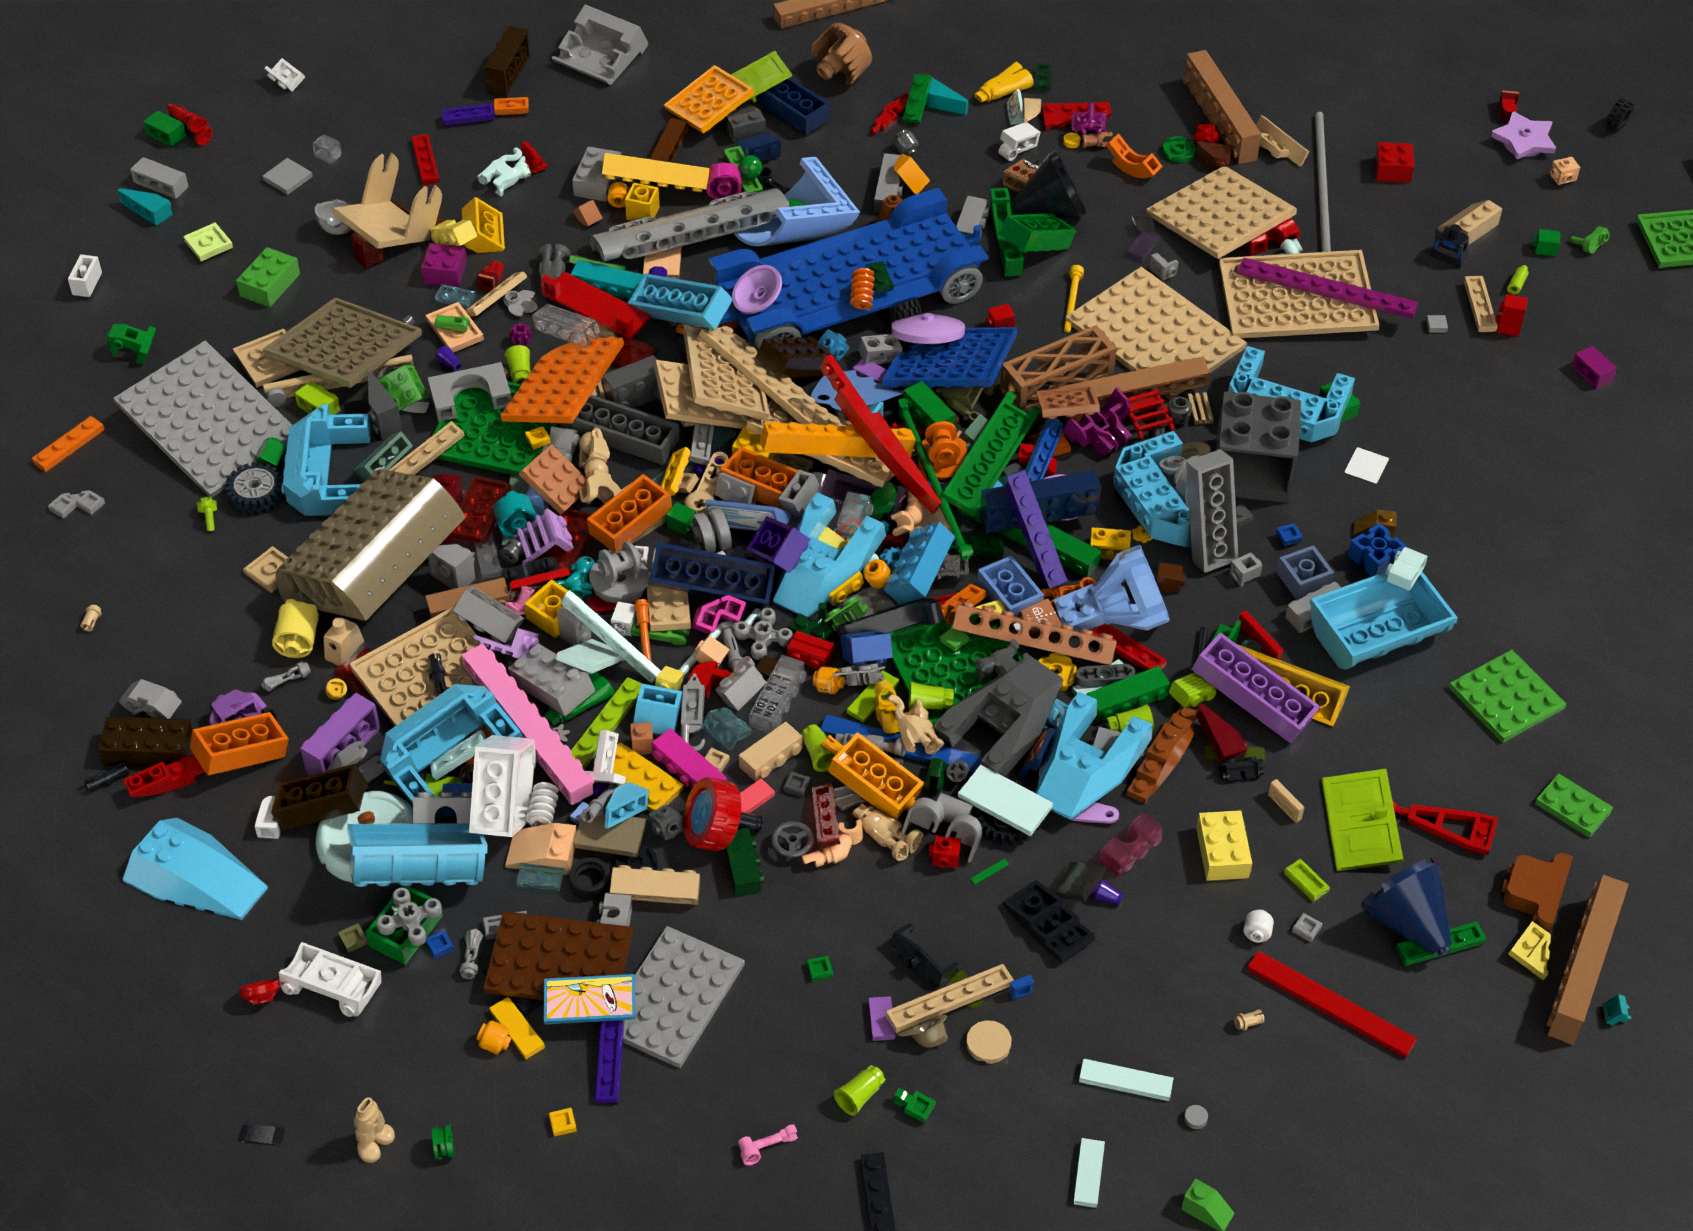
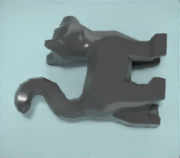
[974,639,1031,683]

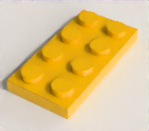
[593,742,684,812]

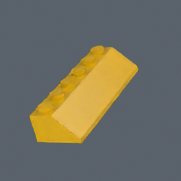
[601,153,709,192]
[1237,644,1350,726]

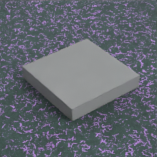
[262,158,313,195]

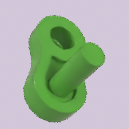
[1570,226,1610,254]

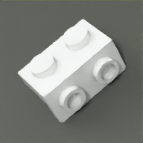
[264,58,305,92]

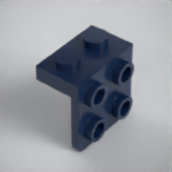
[737,133,781,161]

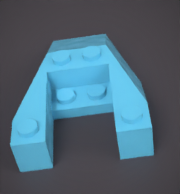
[773,492,886,618]
[1036,692,1152,820]

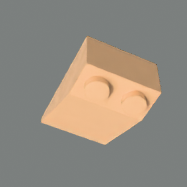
[505,823,577,875]

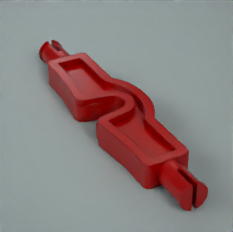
[870,93,910,135]

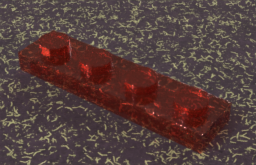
[812,783,841,849]

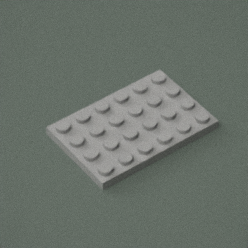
[623,926,745,1068]

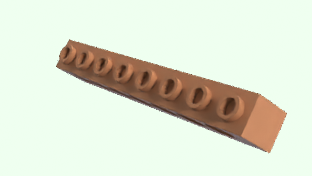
[952,601,1117,665]

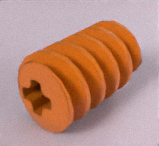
[850,268,875,310]

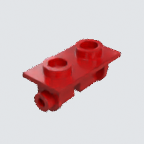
[521,141,548,173]

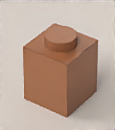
[631,722,653,755]

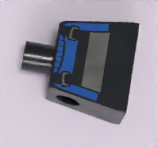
[1430,224,1469,268]

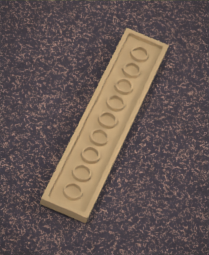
[699,326,844,426]

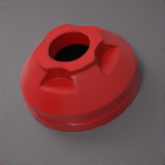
[238,979,280,1005]

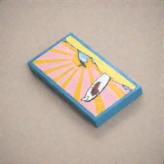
[544,974,636,1024]

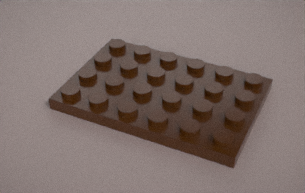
[483,911,633,1000]

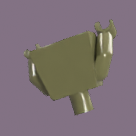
[937,383,995,425]

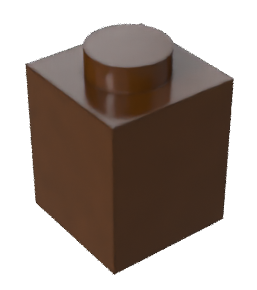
[1156,562,1186,594]

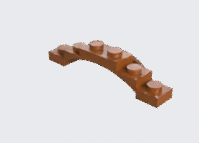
[1126,705,1198,804]

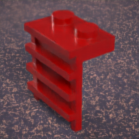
[1126,389,1175,440]

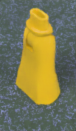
[974,61,1034,103]

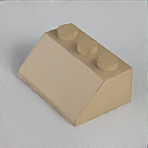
[1437,200,1502,245]

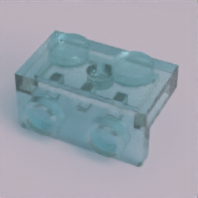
[702,707,753,750]

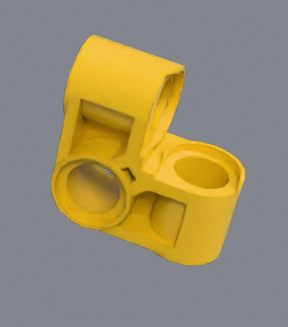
[874,680,899,734]

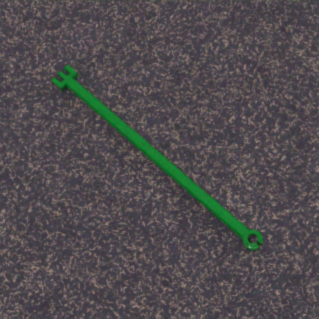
[899,398,973,561]

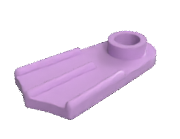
[1071,802,1119,824]

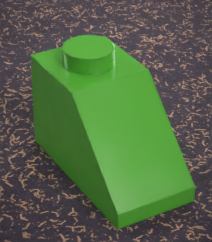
[1181,1178,1234,1231]

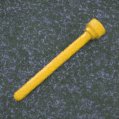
[1064,265,1084,333]

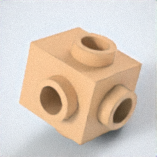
[1550,157,1580,185]

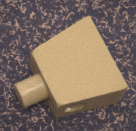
[324,617,364,667]

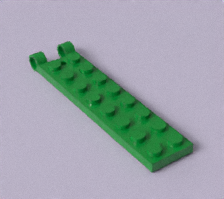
[942,391,1041,517]

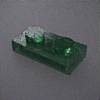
[1034,63,1053,91]

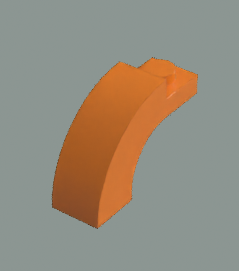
[1106,133,1163,178]

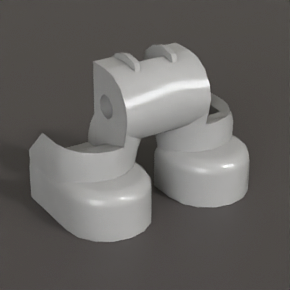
[901,793,982,862]

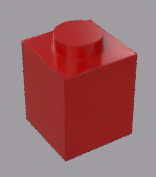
[986,304,1015,328]

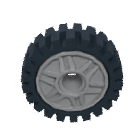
[225,462,284,516]

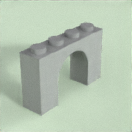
[428,362,512,422]

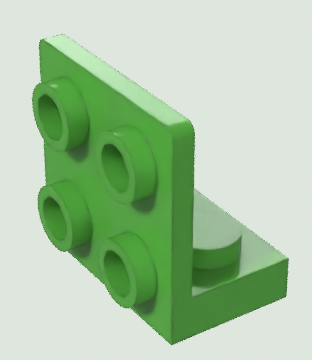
[378,365,430,411]

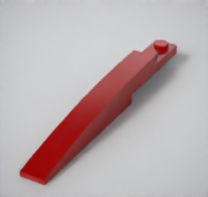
[820,354,942,514]

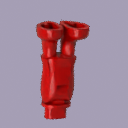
[167,104,212,146]

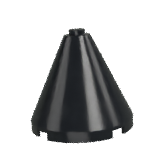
[1010,150,1087,217]

